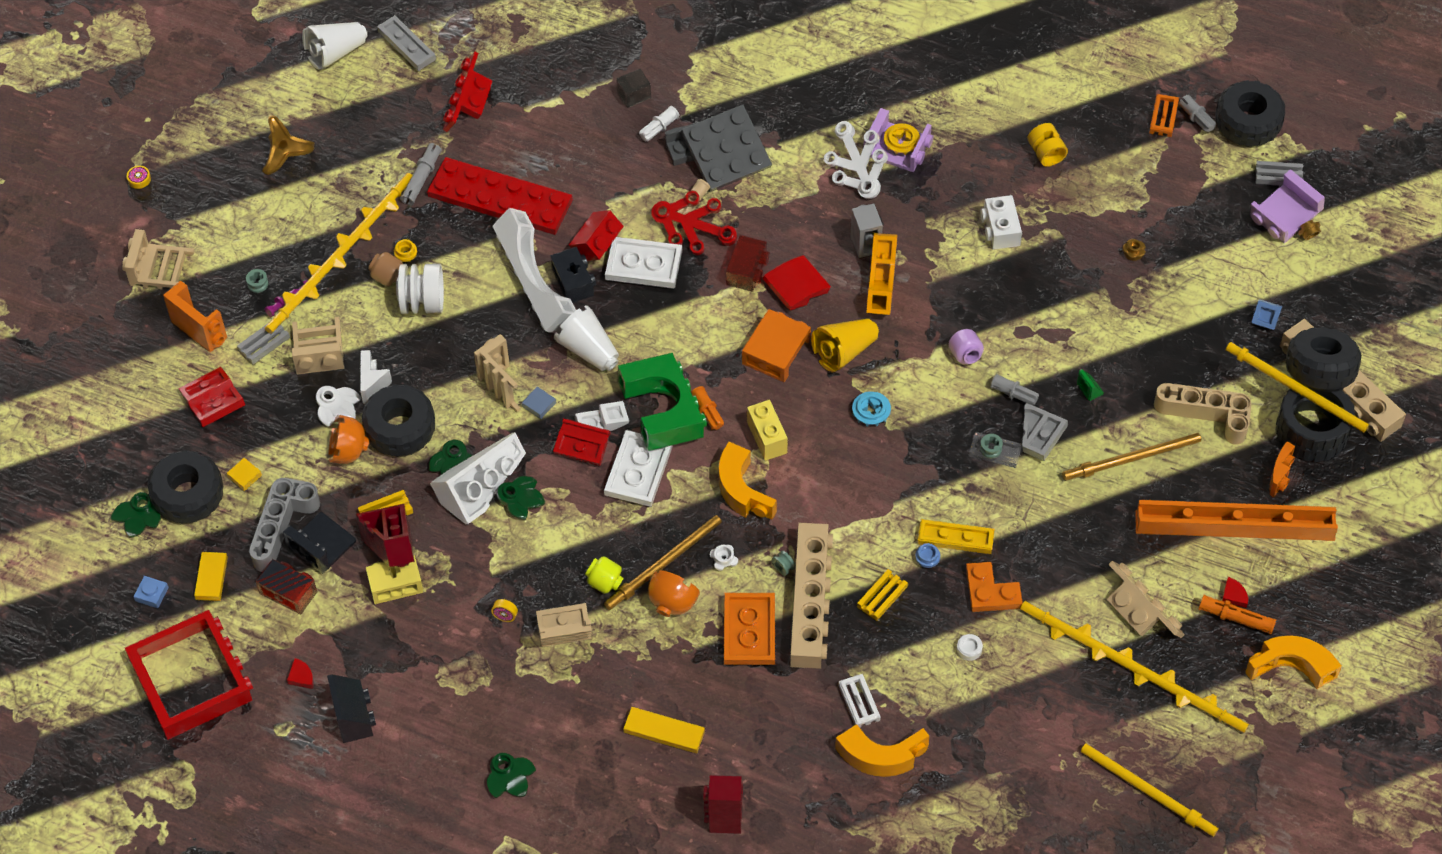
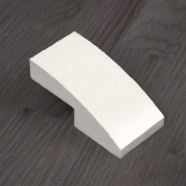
[575,401,629,431]

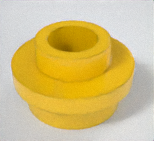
[394,239,417,262]

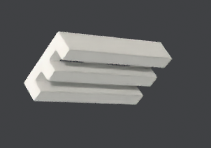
[838,674,881,727]

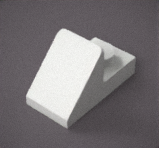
[361,350,392,404]

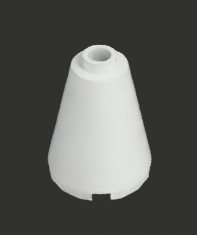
[302,22,367,70]
[554,305,619,371]

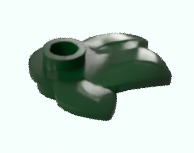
[429,439,472,475]
[497,476,545,520]
[111,492,161,537]
[487,753,536,798]

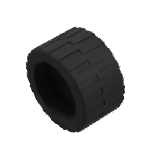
[1275,388,1355,462]

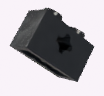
[550,247,596,303]

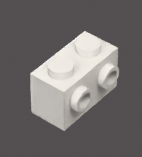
[981,195,1022,250]

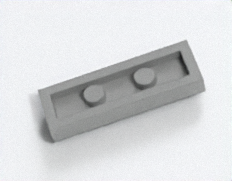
[377,15,436,71]

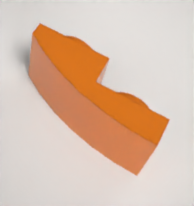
[1269,441,1295,497]

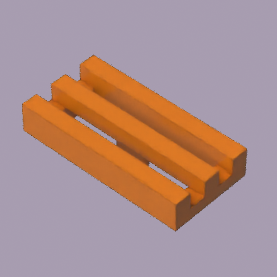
[1149,94,1179,137]

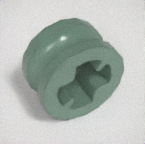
[246,269,269,293]
[980,434,1003,459]
[772,551,796,576]

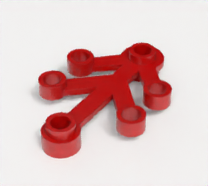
[651,190,737,255]

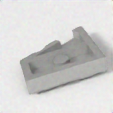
[1022,403,1068,461]

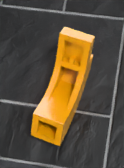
[866,233,897,315]
[719,442,777,520]
[1245,636,1342,689]
[835,724,929,777]

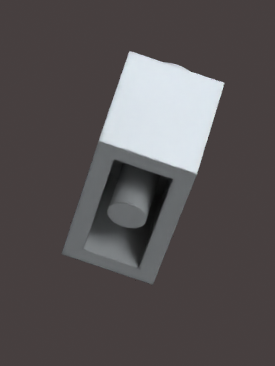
[851,204,883,258]

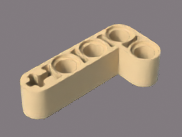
[1154,383,1251,445]

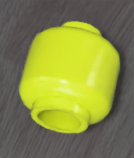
[585,557,624,594]

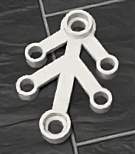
[824,121,888,199]

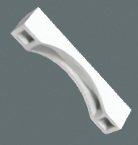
[493,208,576,334]

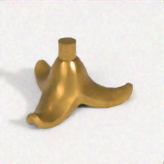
[262,115,315,175]

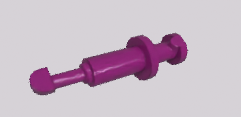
[264,280,308,317]

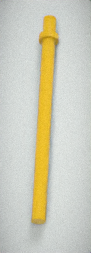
[1226,342,1369,433]

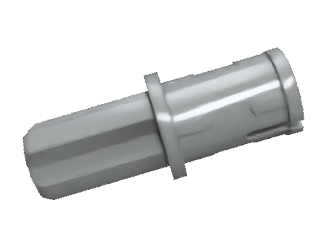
[1179,95,1216,132]
[991,374,1039,405]

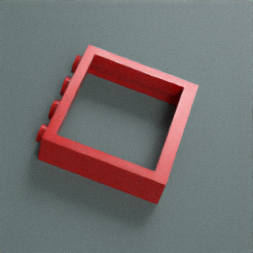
[125,610,254,740]

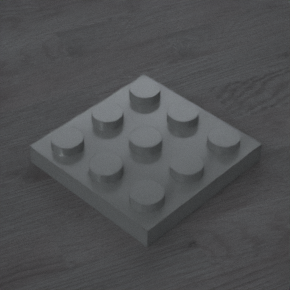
[681,105,772,192]

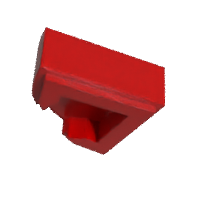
[1222,577,1248,608]
[287,658,314,689]

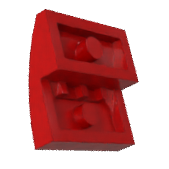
[763,255,831,310]
[178,367,245,427]

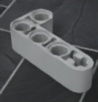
[249,478,320,572]

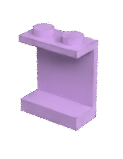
[863,108,934,172]
[1251,169,1325,244]

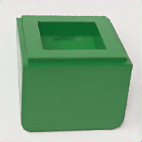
[1077,369,1104,401]

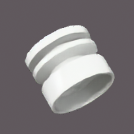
[396,264,444,314]

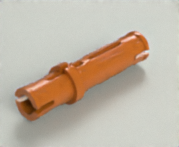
[1198,595,1276,635]

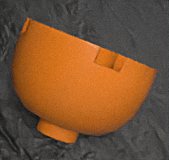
[328,415,369,464]
[648,570,700,617]

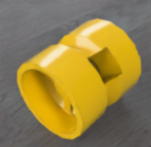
[1028,123,1068,167]

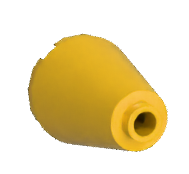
[811,319,879,372]

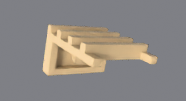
[122,229,195,289]
[292,317,344,374]
[474,334,521,412]
[536,603,592,647]

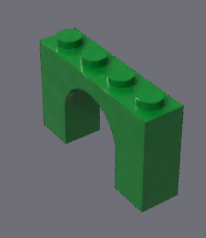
[618,353,707,451]

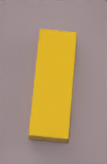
[917,519,995,554]
[623,707,705,754]

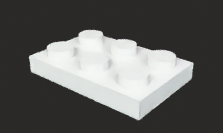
[605,237,682,288]
[604,430,673,507]

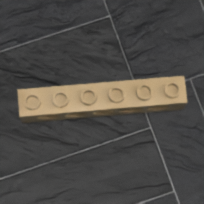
[1280,318,1406,442]
[791,523,833,669]

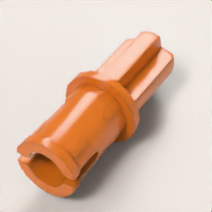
[691,386,724,430]

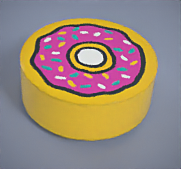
[127,166,151,189]
[491,599,518,622]

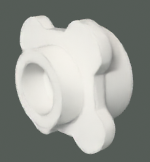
[710,545,738,571]

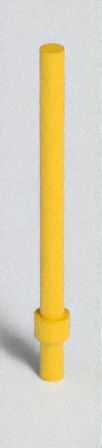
[1081,743,1219,837]

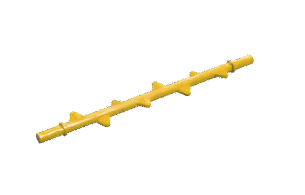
[265,173,413,334]
[1020,601,1249,733]

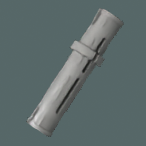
[400,143,442,206]

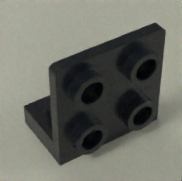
[283,512,356,574]

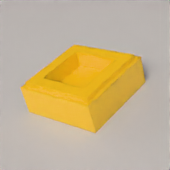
[227,458,262,491]

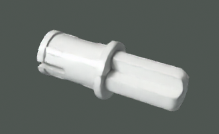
[639,106,679,141]

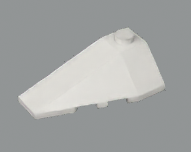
[430,432,526,524]

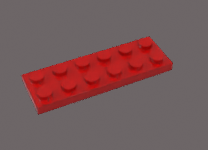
[427,157,573,235]

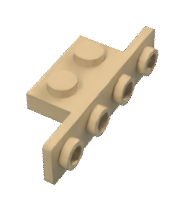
[1107,561,1185,638]

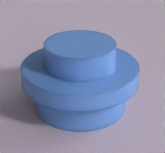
[915,543,940,568]

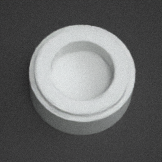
[957,634,983,661]

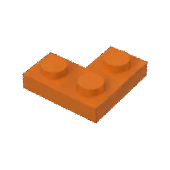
[966,562,1023,612]

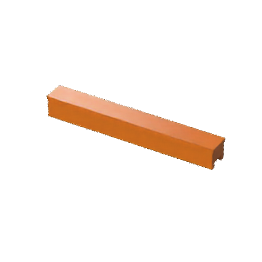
[1135,500,1338,541]

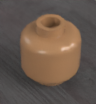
[368,252,403,287]

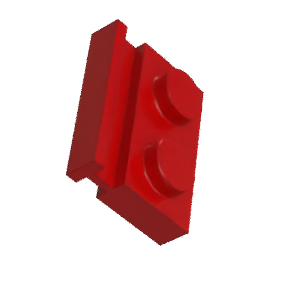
[553,418,611,466]

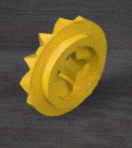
[884,123,920,156]

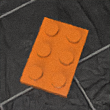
[724,593,775,665]

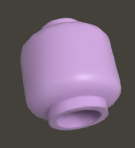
[949,329,984,365]

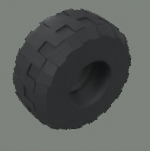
[1215,80,1285,147]
[1286,327,1362,392]
[362,385,435,457]
[148,450,224,524]

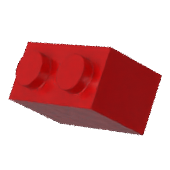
[569,210,624,261]

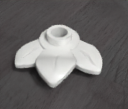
[316,386,361,427]

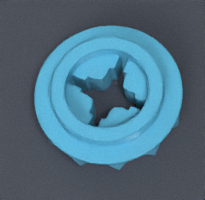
[852,391,891,426]

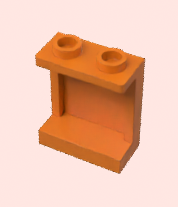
[163,281,227,353]
[742,309,811,382]

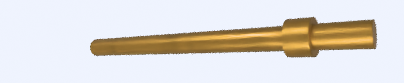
[1062,433,1202,481]
[604,515,722,610]

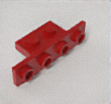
[443,51,492,132]

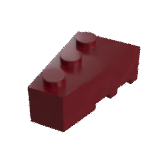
[356,504,415,567]
[703,775,743,834]

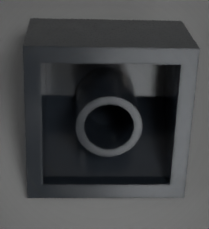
[327,674,376,743]

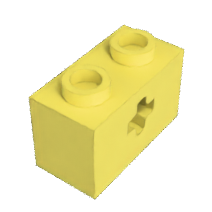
[747,400,788,461]
[366,555,423,604]

